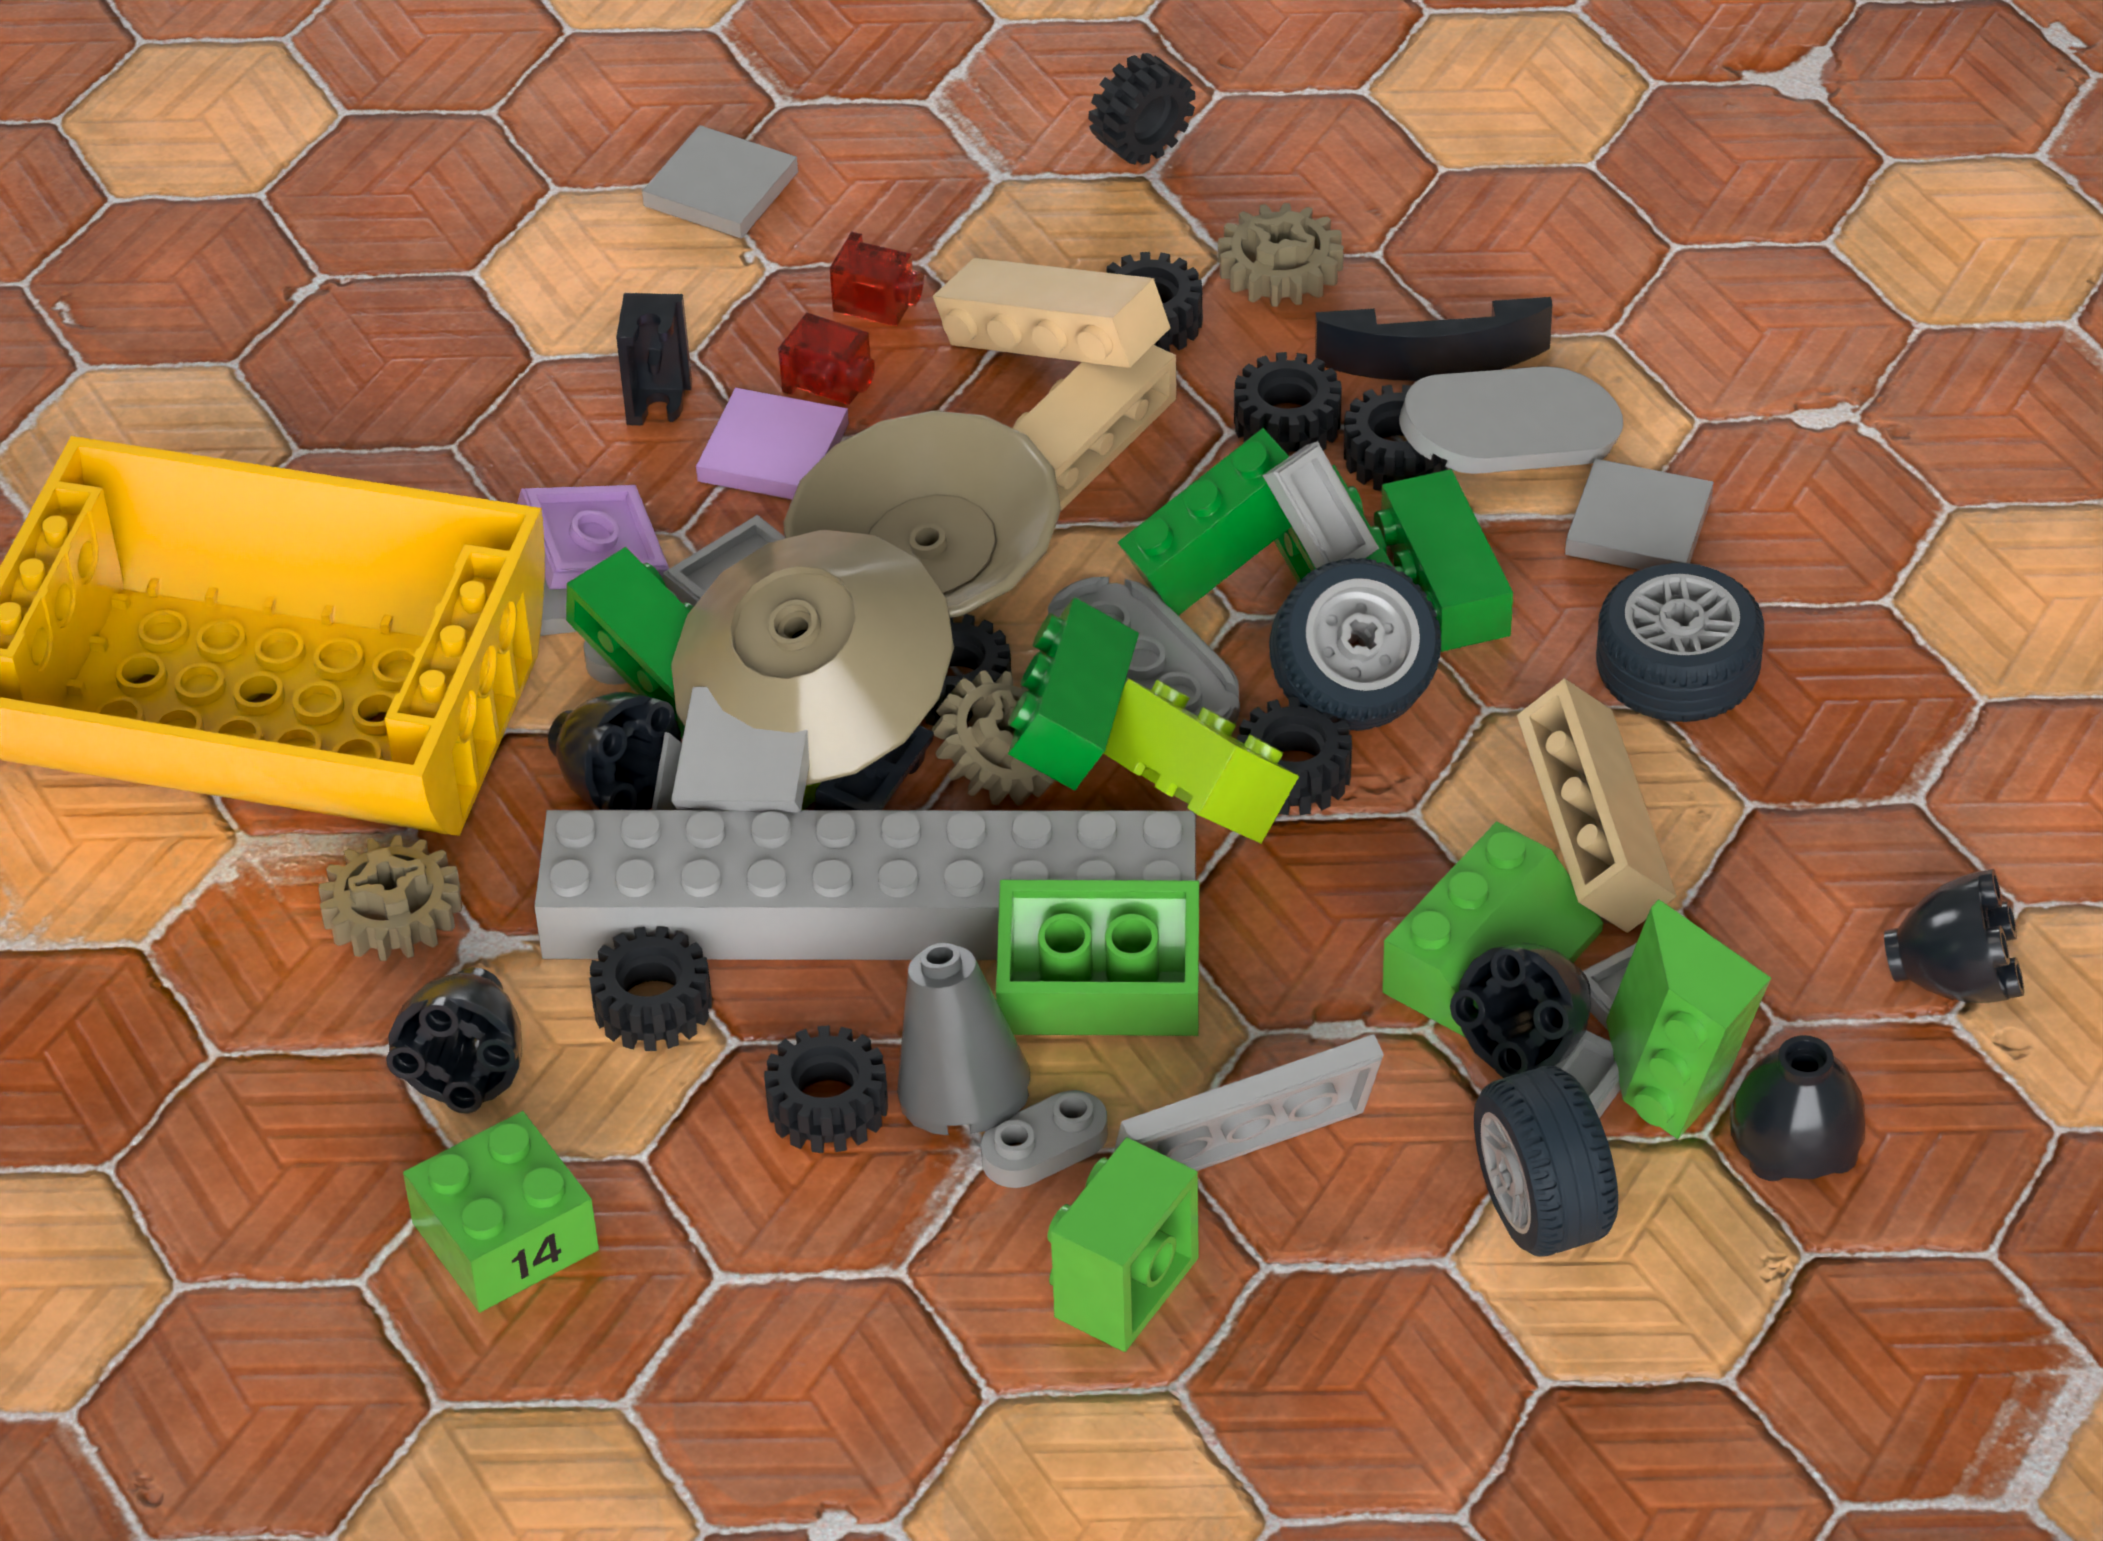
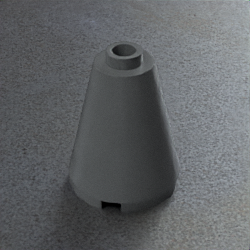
[897,943,1031,1135]

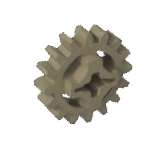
[1218,203,1344,307]
[932,670,1054,806]
[318,835,463,961]

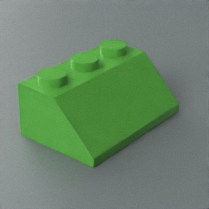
[1382,821,1603,1038]
[996,880,1199,1036]
[1606,899,1771,1140]

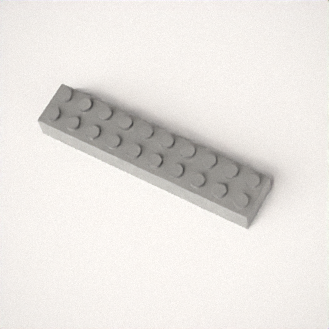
[535,810,1196,960]

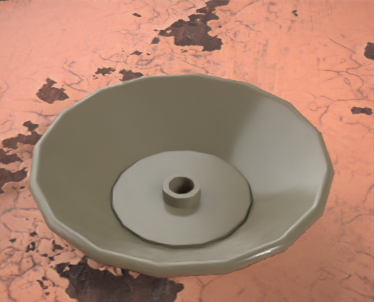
[783,410,1061,618]
[671,530,954,786]

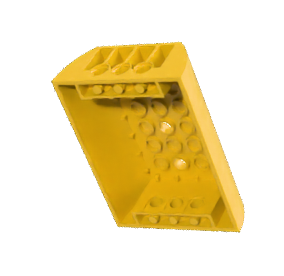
[0,436,545,836]

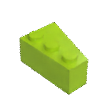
[1104,678,1299,844]

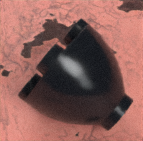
[548,692,681,810]
[1884,869,2025,1003]
[1450,943,1591,1078]
[386,967,522,1114]
[1730,1035,1866,1181]

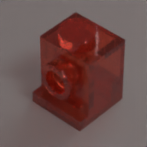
[829,231,924,327]
[778,312,875,405]

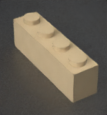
[933,258,1171,368]
[1013,345,1176,511]
[1517,678,1677,933]

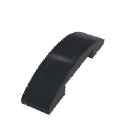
[1315,297,1553,381]

